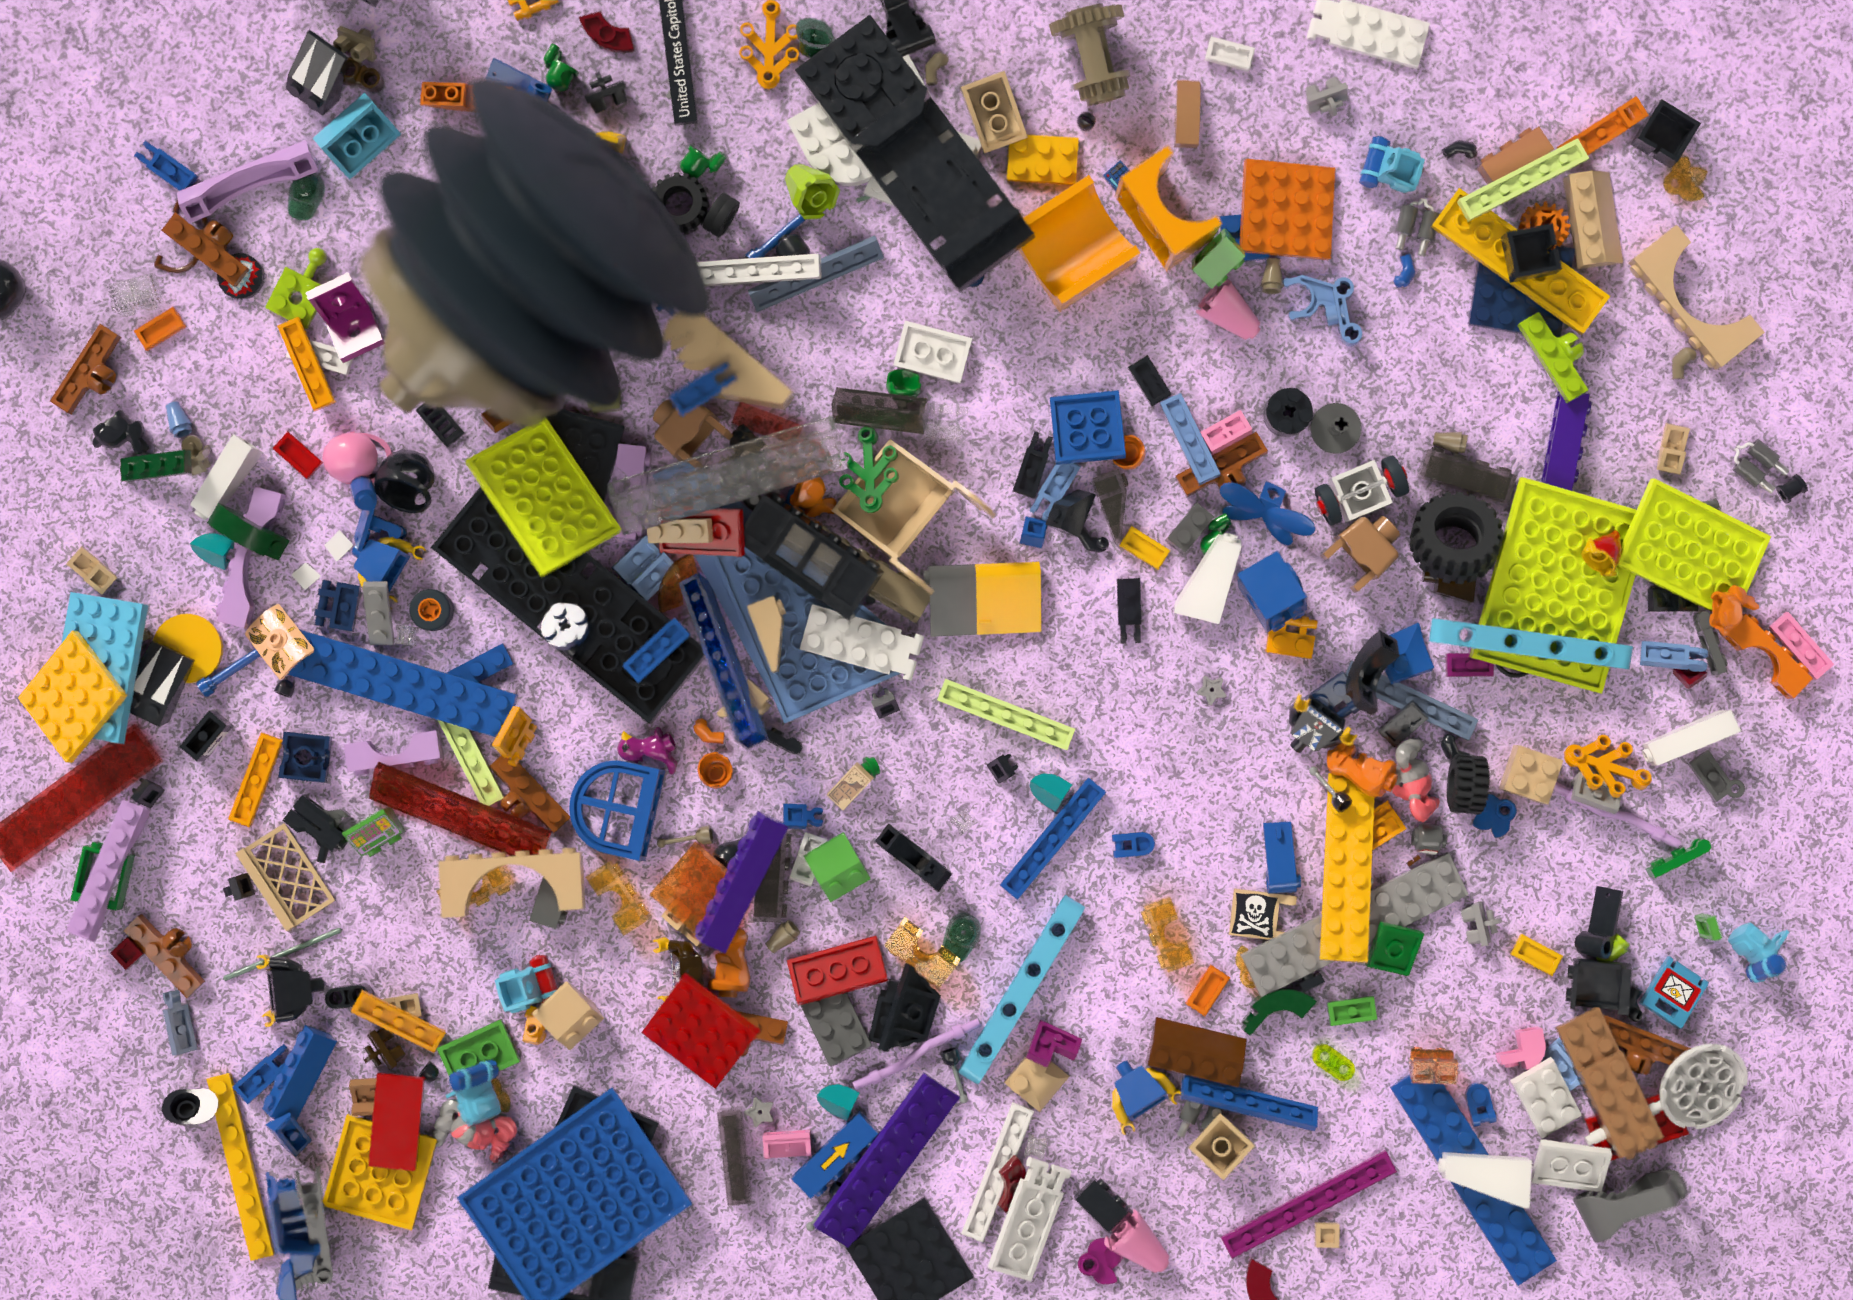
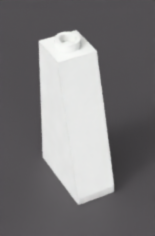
[190,434,263,520]
[1174,533,1241,624]
[1642,710,1741,766]
[1438,1152,1532,1208]

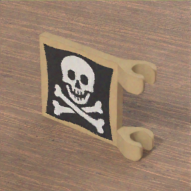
[1229,889,1297,940]

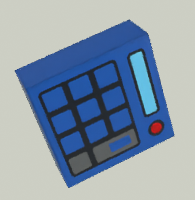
[1103,160,1130,191]

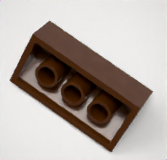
[1145,1017,1247,1087]

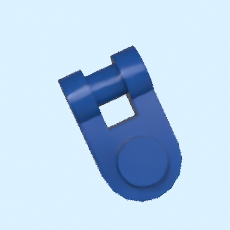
[369,515,407,539]
[1112,832,1155,858]
[1465,1083,1497,1127]

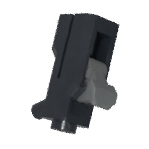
[283,795,350,863]

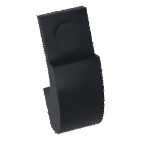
[1346,630,1399,716]
[874,823,953,892]

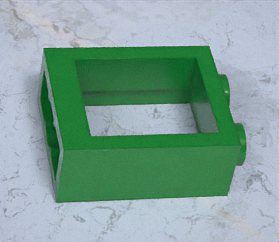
[70,842,135,911]

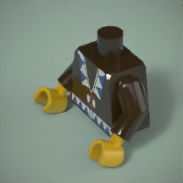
[653,937,704,1009]

